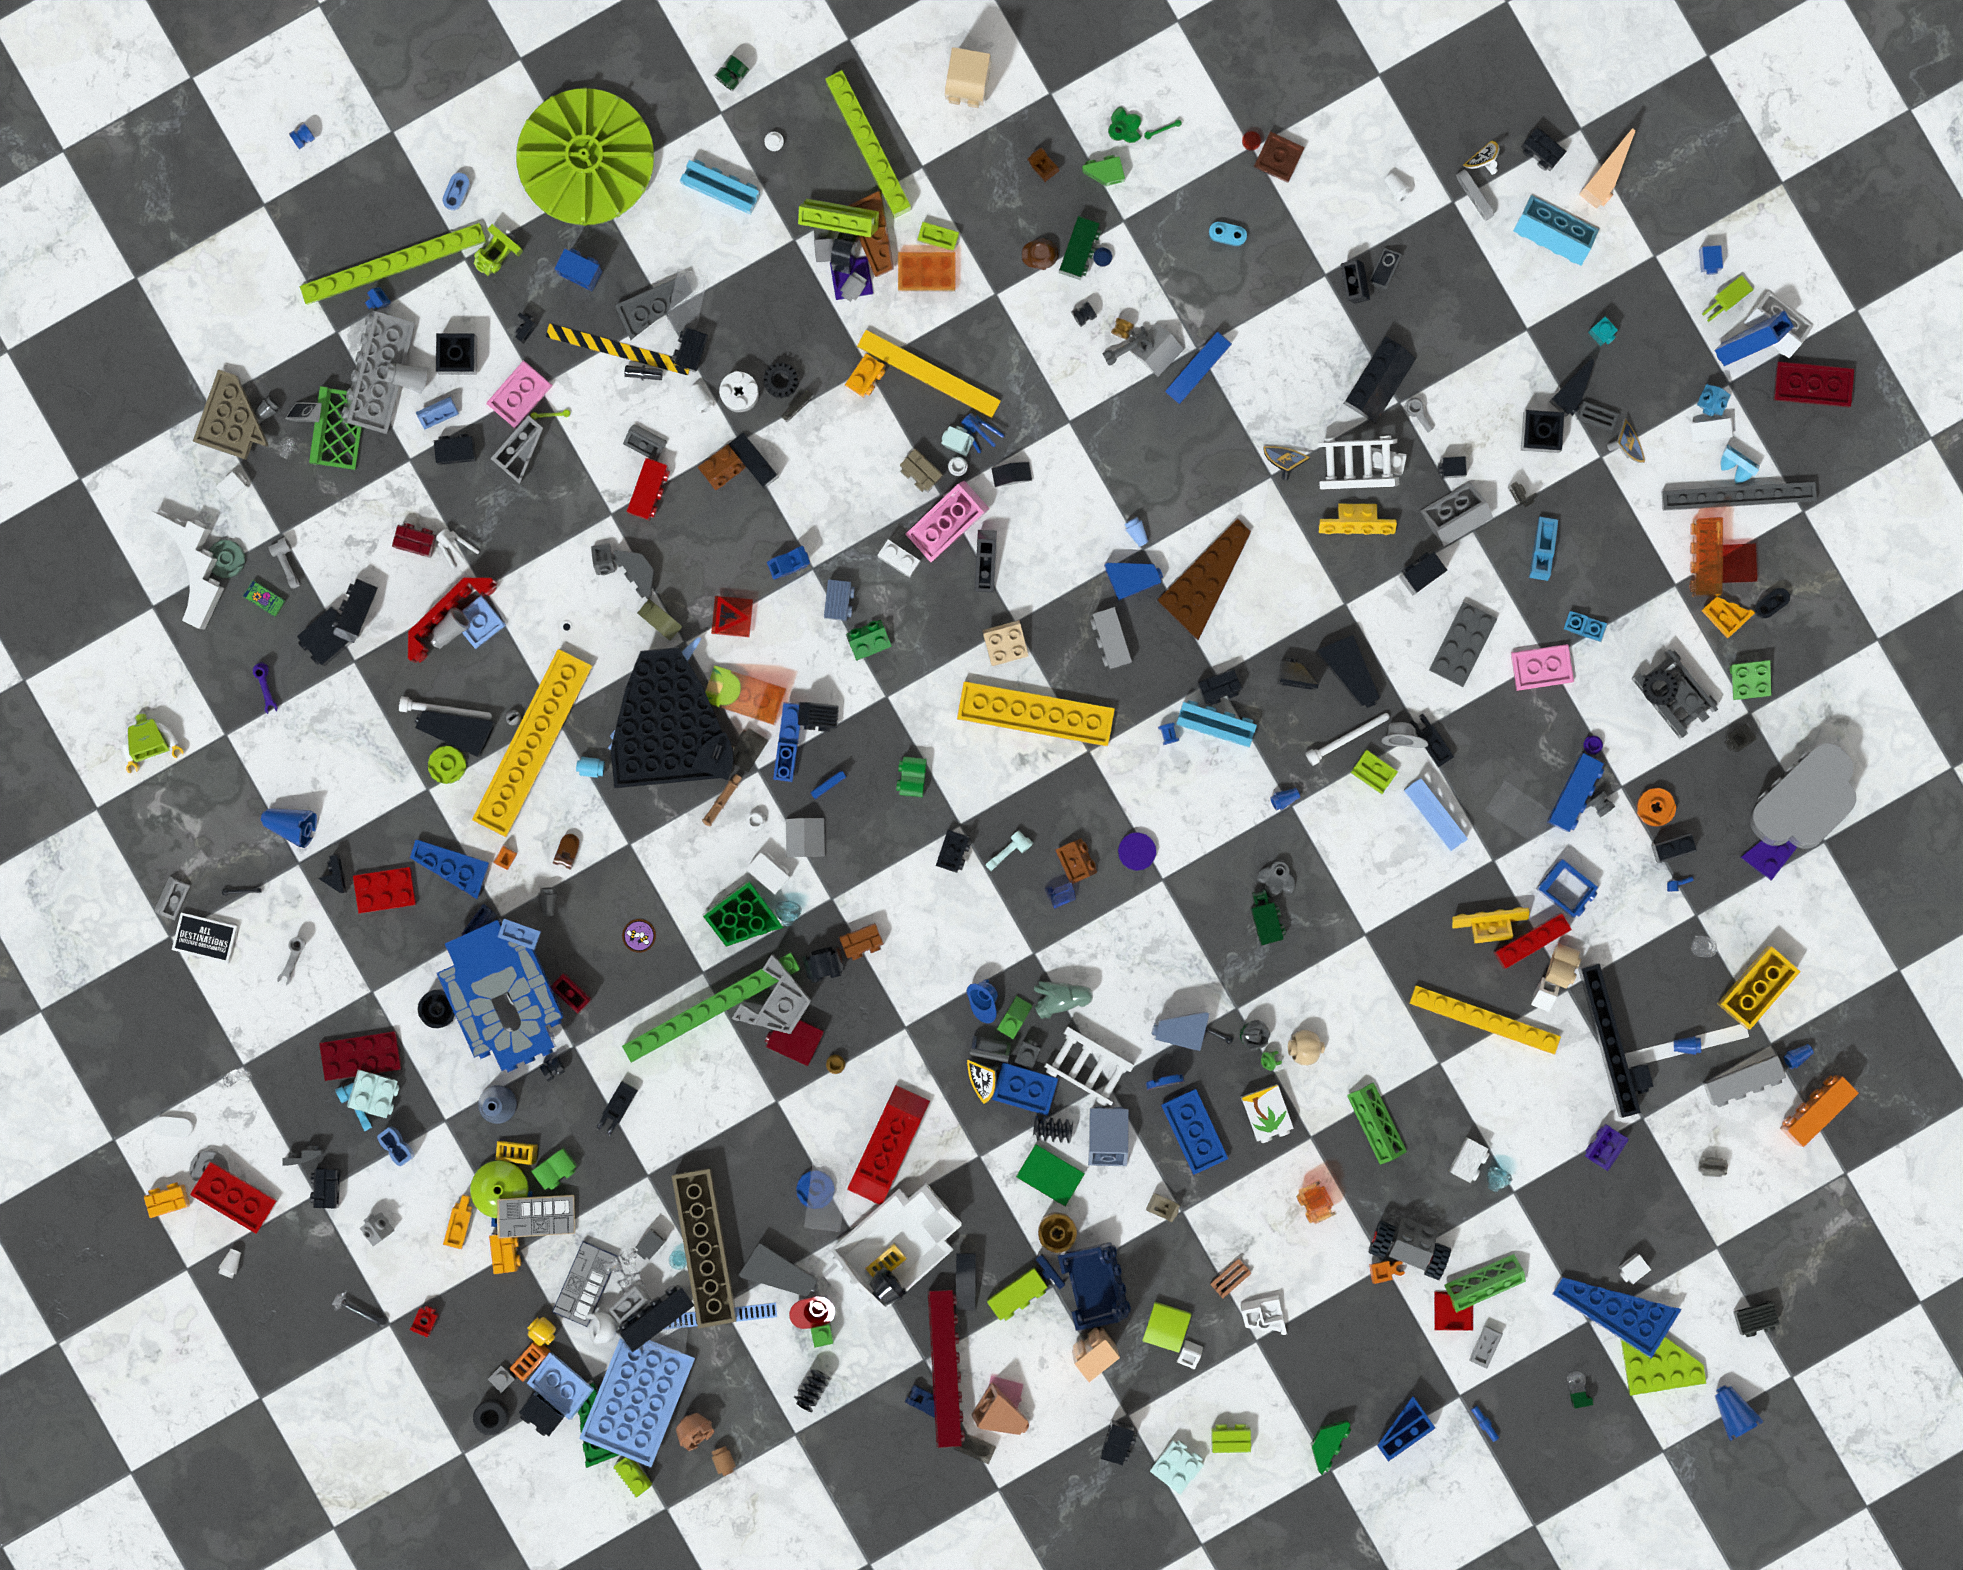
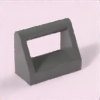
[970,1035,1011,1063]

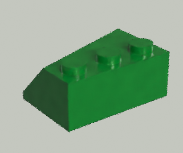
[702,880,784,947]

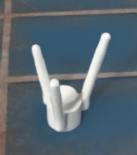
[436,528,479,569]

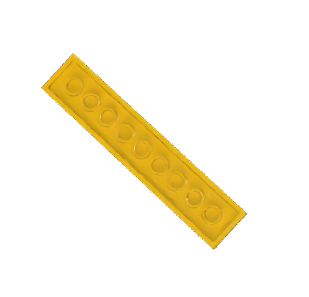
[472,649,593,837]

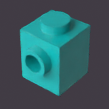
[1588,317,1618,346]

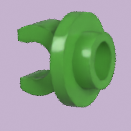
[1261,1051,1282,1071]

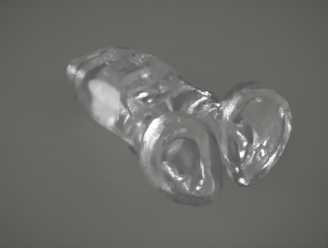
[602,1248,651,1309]

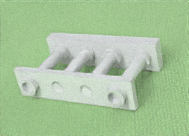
[1318,435,1399,489]
[1044,1026,1134,1107]

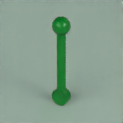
[1144,119,1182,140]

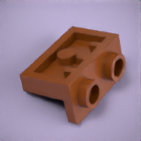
[1056,838,1097,885]

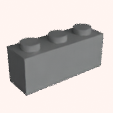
[1090,607,1132,670]

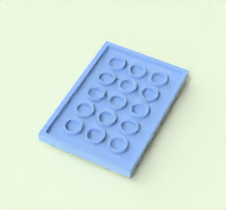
[579,1338,695,1467]

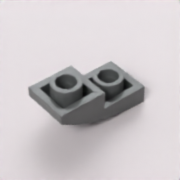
[282,1146,324,1166]

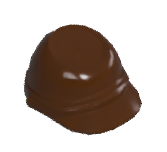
[1022,238,1058,270]

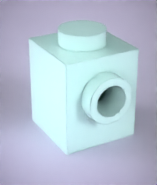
[941,426,974,456]

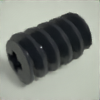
[1033,1116,1073,1144]
[794,1369,832,1413]

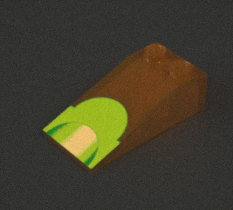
[705,665,787,726]

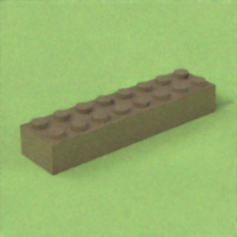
[672,1168,738,1329]

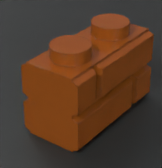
[839,923,884,960]

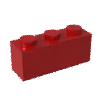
[626,458,670,521]

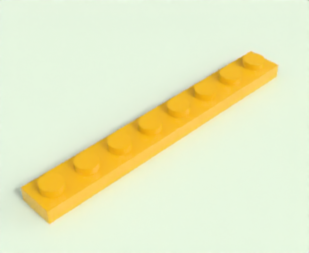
[1409,985,1561,1055]

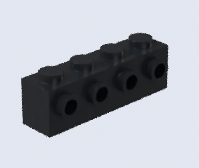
[616,1285,694,1352]

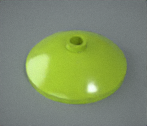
[470,1160,528,1218]

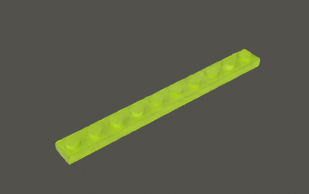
[299,223,487,305]

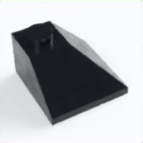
[1277,658,1319,690]

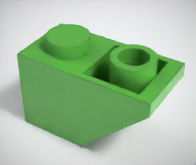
[1082,155,1125,186]

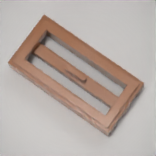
[1210,1258,1251,1298]

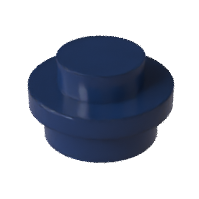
[1093,247,1112,267]

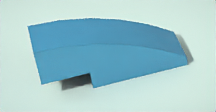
[1529,517,1558,581]

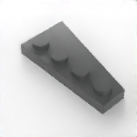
[615,275,693,340]

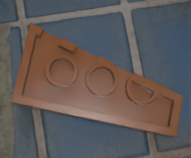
[848,191,894,277]

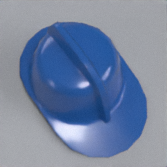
[966,979,998,1023]

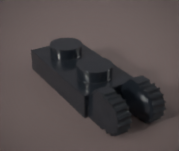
[1409,714,1454,768]
[596,1081,638,1136]

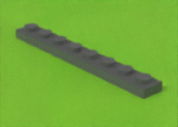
[1661,482,1817,511]

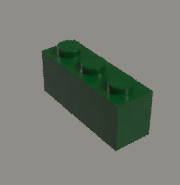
[1059,216,1102,280]

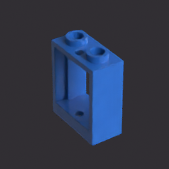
[1536,859,1598,918]

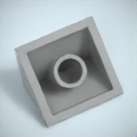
[1130,323,1184,377]
[786,818,825,857]

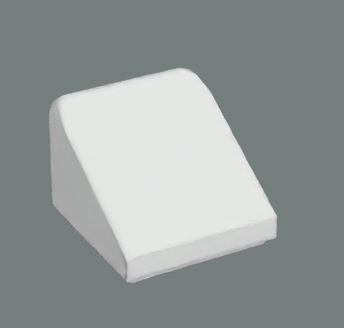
[1177,1340,1203,1369]

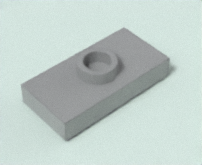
[1469,1325,1503,1369]

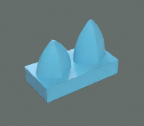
[1721,445,1760,484]

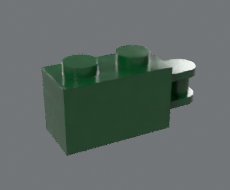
[1250,889,1286,946]

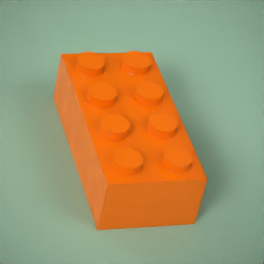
[1780,1075,1859,1147]

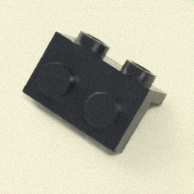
[936,830,972,873]

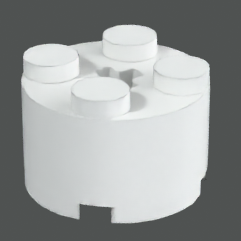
[719,371,759,412]

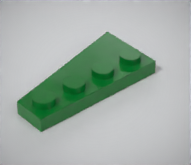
[578,1382,619,1468]

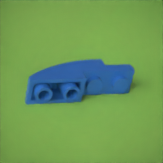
[773,702,801,782]

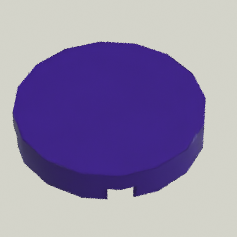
[1118,832,1156,871]

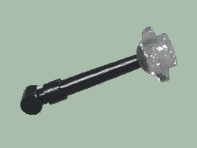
[332,1293,386,1327]

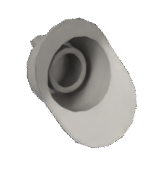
[1382,722,1428,748]

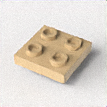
[982,620,1028,666]

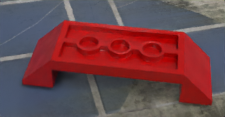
[408,577,498,663]
[847,1085,930,1205]

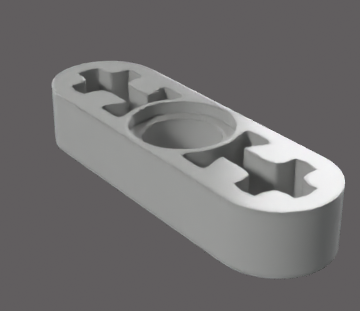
[1456,169,1494,221]

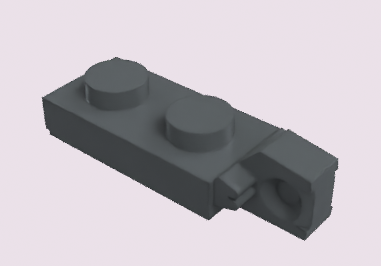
[1664,673,1710,722]

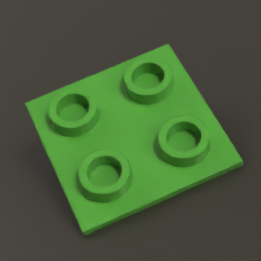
[1729,660,1771,700]

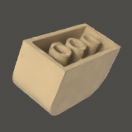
[945,47,992,108]

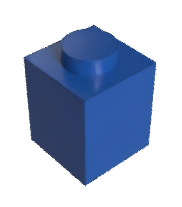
[1699,245,1723,275]

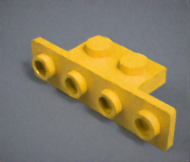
[1319,504,1397,535]
[1452,907,1529,944]

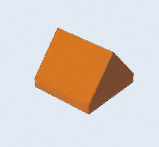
[493,845,517,870]

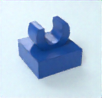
[365,287,391,309]

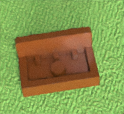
[698,444,745,490]

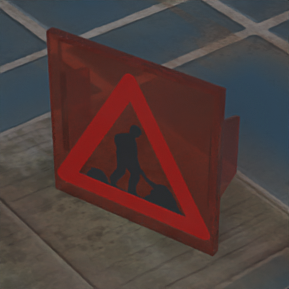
[711,596,753,638]

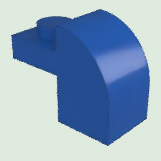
[767,546,810,580]

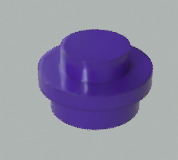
[1583,735,1603,755]

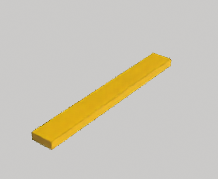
[857,330,1001,418]

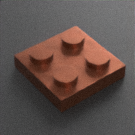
[1254,131,1305,183]

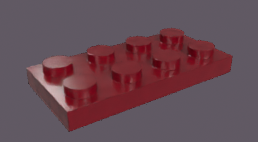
[1773,362,1854,408]
[319,1031,402,1081]

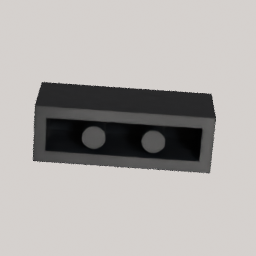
[332,579,378,643]

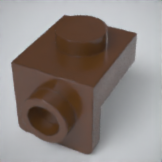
[1027,147,1060,182]

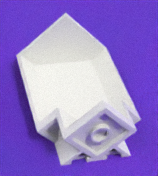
[823,1183,961,1315]

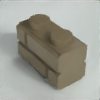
[900,448,943,493]

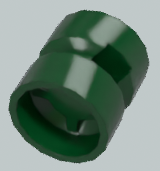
[714,55,750,91]

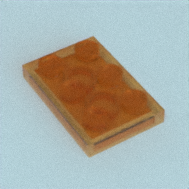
[898,252,956,292]

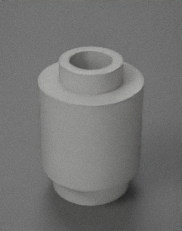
[840,272,867,302]

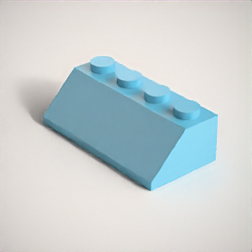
[1513,195,1599,266]

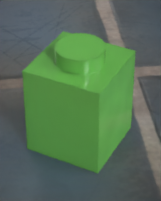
[811,1323,834,1348]

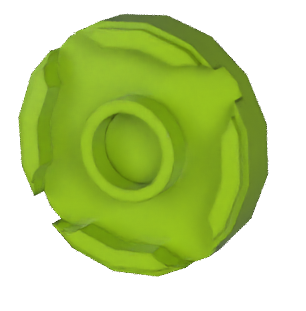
[428,746,466,784]

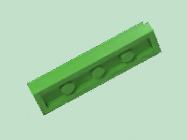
[1347,1082,1407,1165]
[1444,1254,1526,1312]

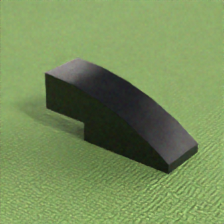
[956,1253,976,1310]

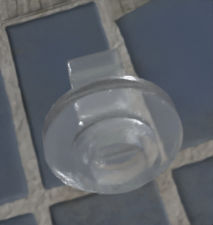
[279,438,299,459]

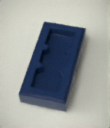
[461,904,497,936]
[1036,1254,1065,1290]

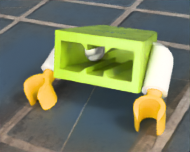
[122,714,184,773]

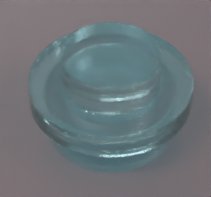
[669,1250,687,1270]

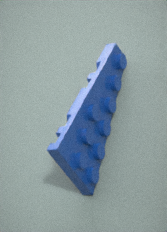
[1552,1278,1682,1358]

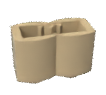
[1545,943,1581,989]

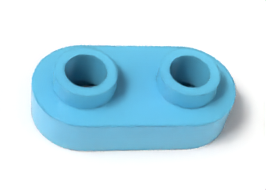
[1209,222,1247,246]

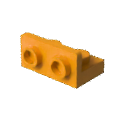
[845,353,886,398]

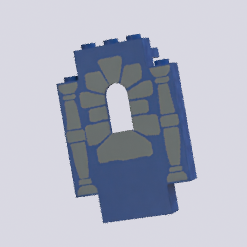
[436,920,565,1073]

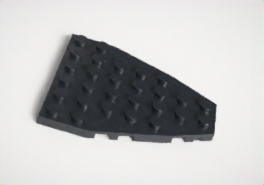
[610,647,723,788]

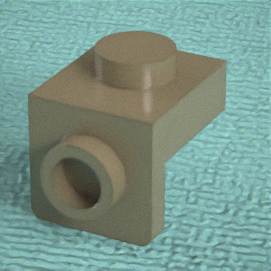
[1146,1192,1180,1222]

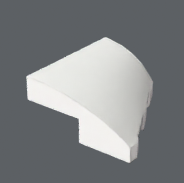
[1241,1295,1287,1335]

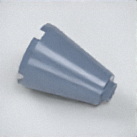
[478,1085,517,1124]

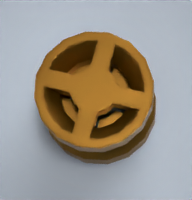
[1111,318,1134,340]

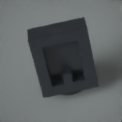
[515,312,537,344]

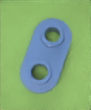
[442,173,470,211]

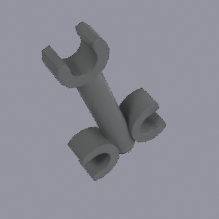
[1102,326,1153,366]

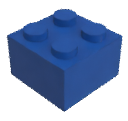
[554,248,603,292]

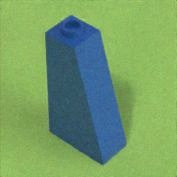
[1714,310,1794,366]

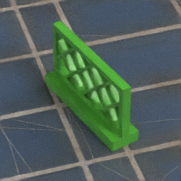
[309,386,361,470]

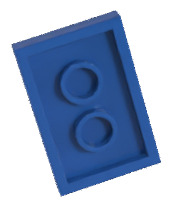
[992,1063,1058,1116]

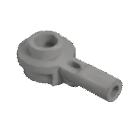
[1405,398,1434,433]

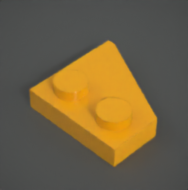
[1701,597,1755,638]

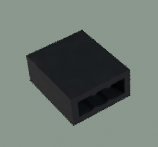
[297,606,360,666]

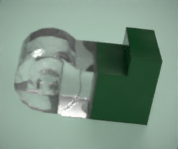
[1567,1371,1594,1409]

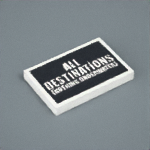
[172,913,238,964]

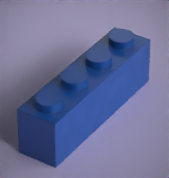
[1547,753,1605,832]

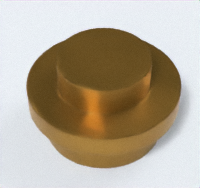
[826,1055,845,1074]

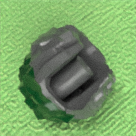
[1240,1020,1270,1050]

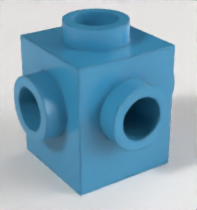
[1697,384,1731,416]

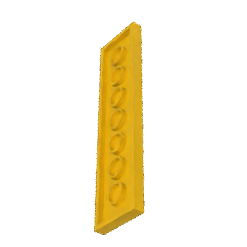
[957,681,1115,747]

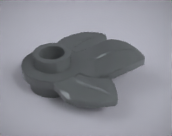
[1257,861,1295,897]

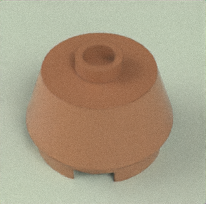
[676,1413,714,1451]

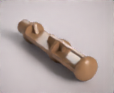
[702,774,742,826]

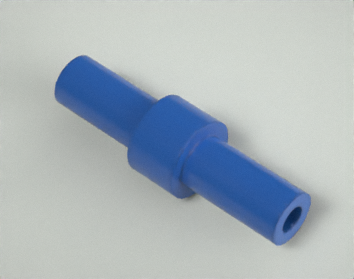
[1471,1406,1499,1442]

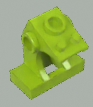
[474,224,523,276]

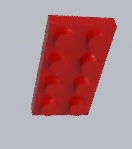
[190,1161,277,1234]

